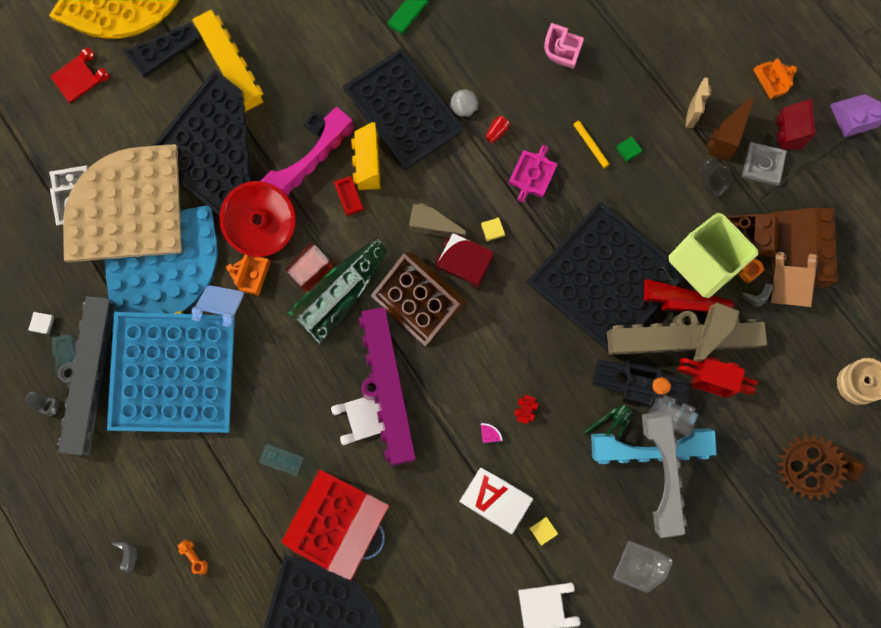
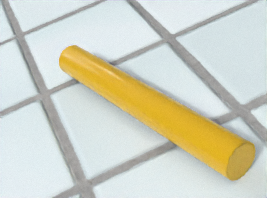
[574,121,610,168]

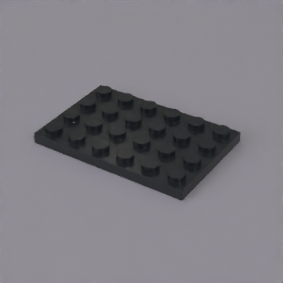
[342,48,464,171]

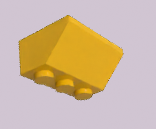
[351,122,381,190]

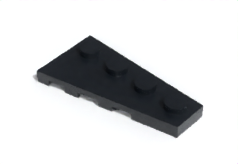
[122,23,202,78]

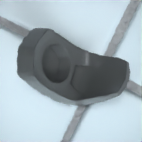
[740,283,773,307]
[25,391,61,416]
[112,541,138,573]

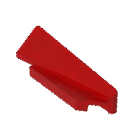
[644,279,734,314]

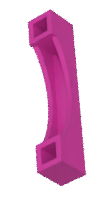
[261,106,354,196]

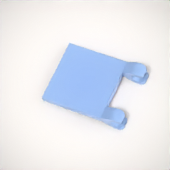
[192,285,244,327]

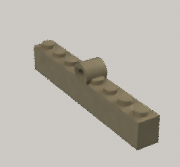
[607,311,767,355]

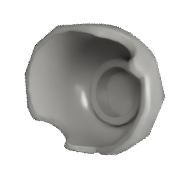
[450,89,479,117]

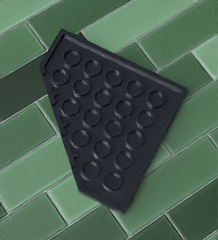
[153,69,251,216]

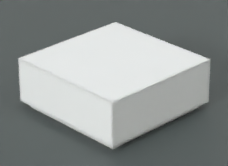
[28,312,55,335]

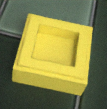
[481,218,505,242]
[529,517,558,546]

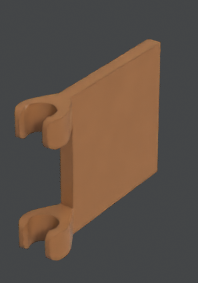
[771,252,818,307]

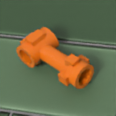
[177,539,208,575]

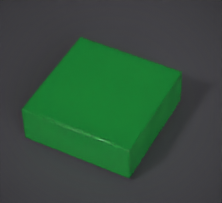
[616,136,642,162]

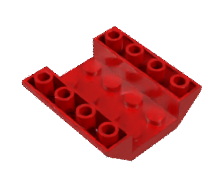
[281,470,389,580]

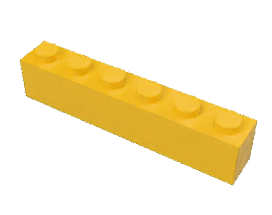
[192,10,263,112]

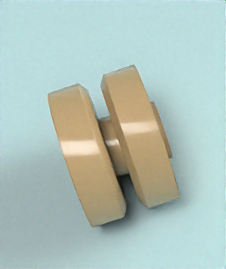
[837,358,881,405]

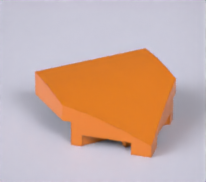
[753,58,797,100]
[226,254,271,296]

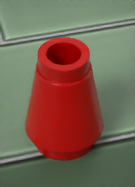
[485,115,511,143]

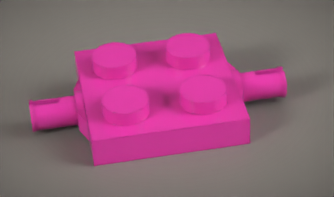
[509,145,557,202]

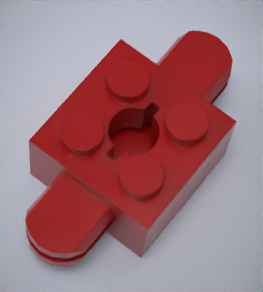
[678,356,758,398]

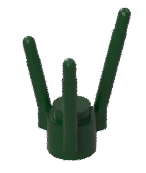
[585,404,633,441]

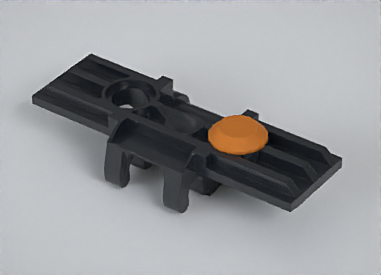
[592,359,690,408]

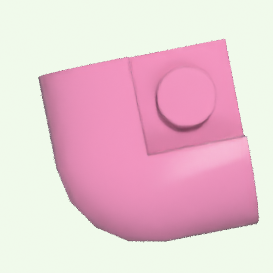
[544,23,584,69]

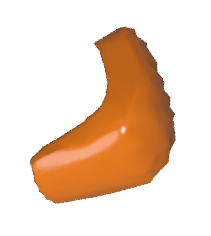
[738,258,764,283]

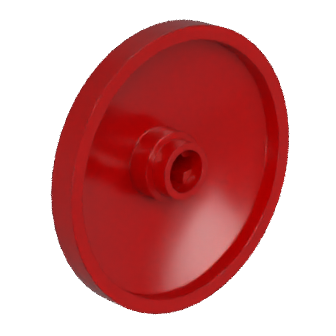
[220,181,296,257]

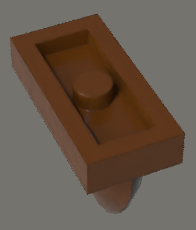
[819,443,866,482]

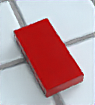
[334,176,364,216]

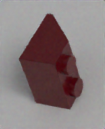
[775,100,815,150]

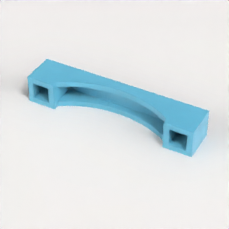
[591,428,716,464]

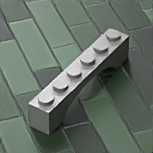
[642,411,687,538]

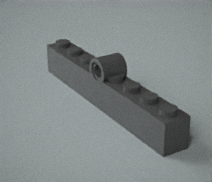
[57,296,116,456]

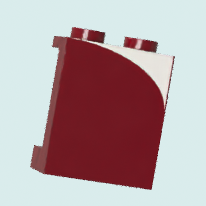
[435,233,494,290]

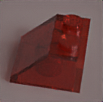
[285,242,333,295]

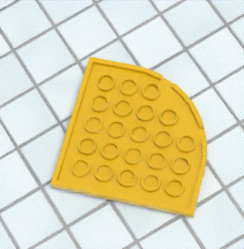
[49,0,179,39]

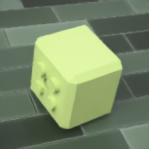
[669,213,758,298]

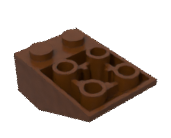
[725,213,779,258]

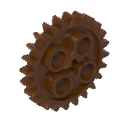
[778,434,848,500]

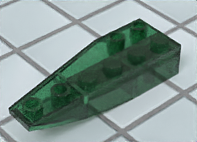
[288,238,388,344]

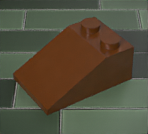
[706,97,754,161]

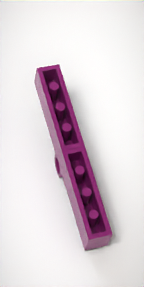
[358,307,416,466]

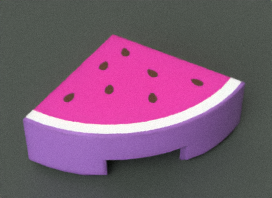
[481,423,503,443]

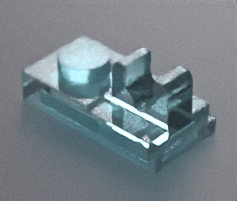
[259,444,304,476]

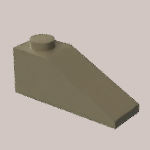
[409,203,466,238]
[693,303,739,362]

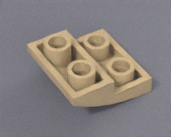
[686,78,711,128]

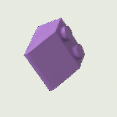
[830,94,881,137]

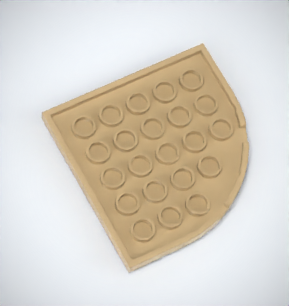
[63,144,182,262]

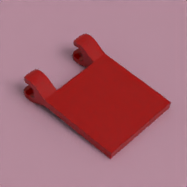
[50,47,110,104]

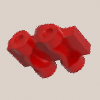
[514,395,538,425]

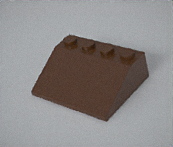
[770,208,837,288]
[371,252,467,347]

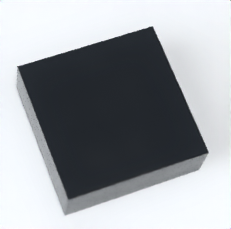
[303,111,325,136]

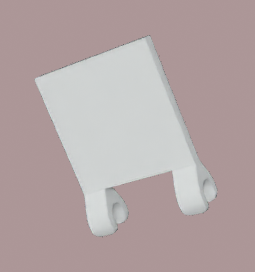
[331,397,383,445]
[518,583,580,628]

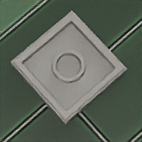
[742,142,787,186]

